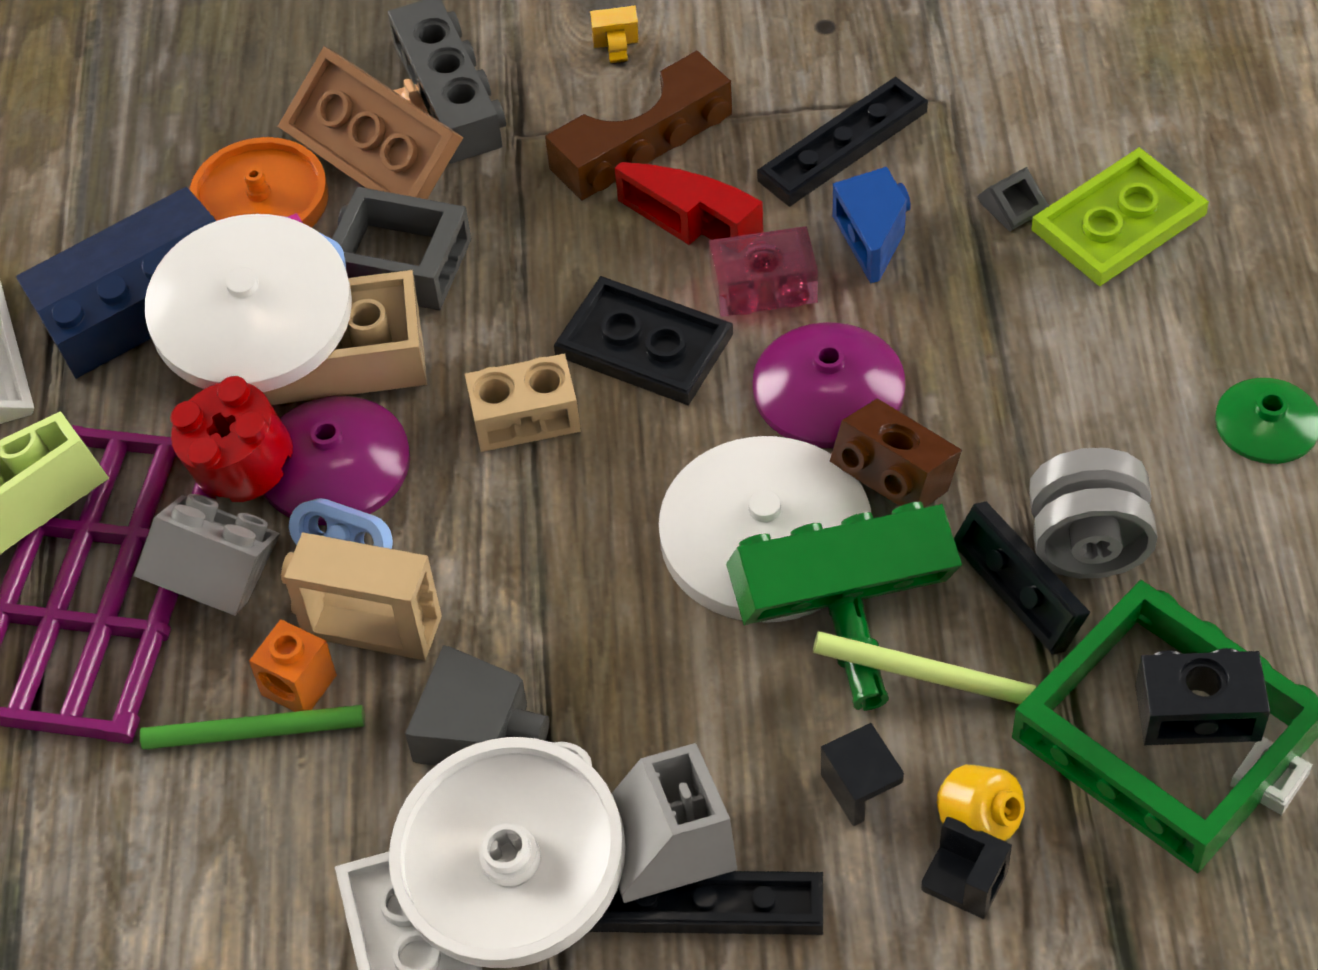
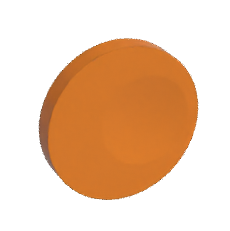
[189,137,329,228]

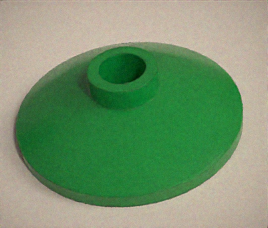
[1215,378,1318,464]

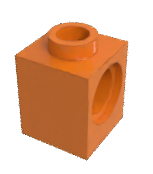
[249,619,337,712]

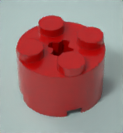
[170,376,293,502]

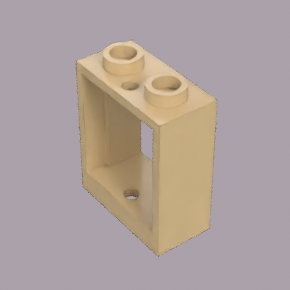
[281,532,442,661]

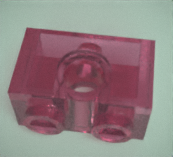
[709,226,818,317]

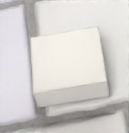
[1230,737,1313,815]

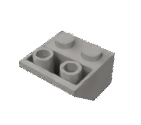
[134,494,280,616]
[611,743,737,903]

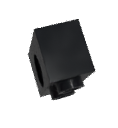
[1135,648,1270,746]

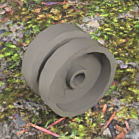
[1029,448,1158,579]

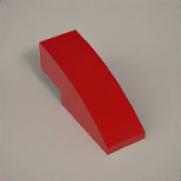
[615,162,763,257]

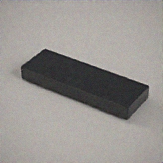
[954,501,1091,655]

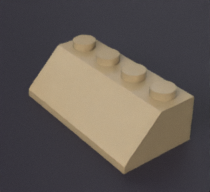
[263,270,427,405]

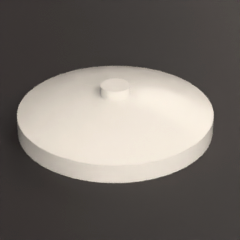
[145,214,352,392]
[659,436,871,623]
[389,737,626,968]

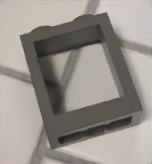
[332,187,472,311]

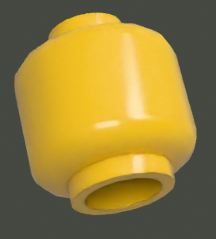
[937,764,1025,841]

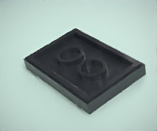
[554,276,733,406]

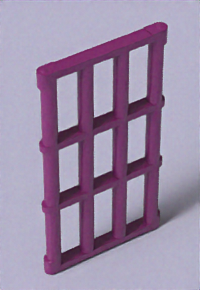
[0,425,212,744]

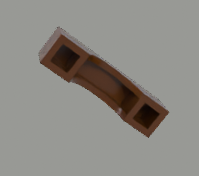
[545,51,732,201]

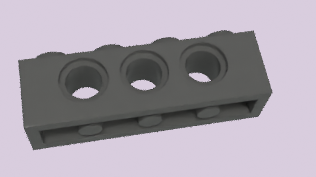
[388,0,506,164]

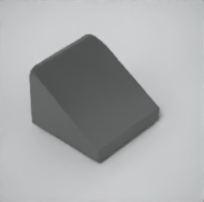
[977,167,1049,231]

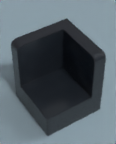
[821,723,904,826]
[921,817,1012,919]

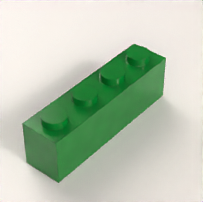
[726,502,962,625]

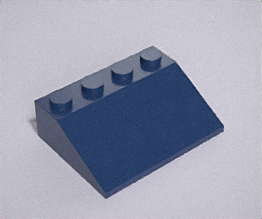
[15,186,216,379]

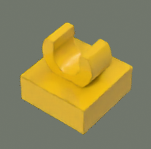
[590,6,639,63]

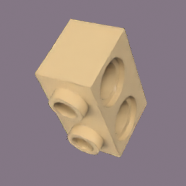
[465,354,581,452]

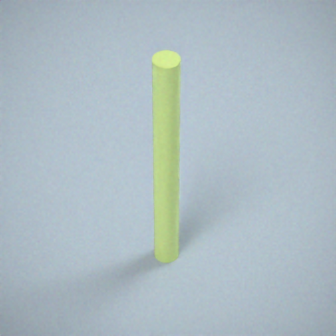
[813,631,1036,704]

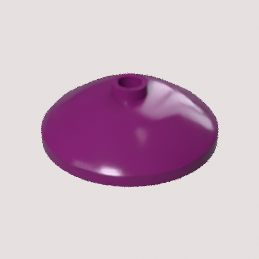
[752,322,905,448]
[264,396,410,525]

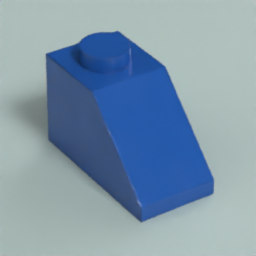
[832,167,911,284]

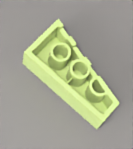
[0,411,109,555]

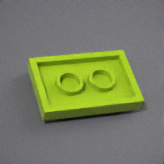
[1031,147,1209,287]

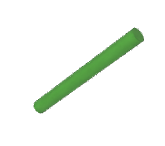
[140,705,365,750]

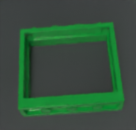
[1012,579,1318,873]

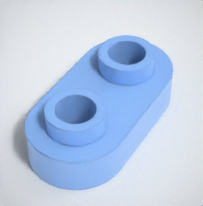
[289,498,393,549]

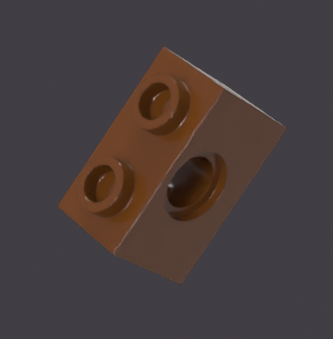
[830,398,962,508]

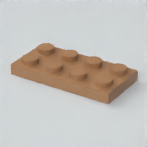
[277,46,464,199]

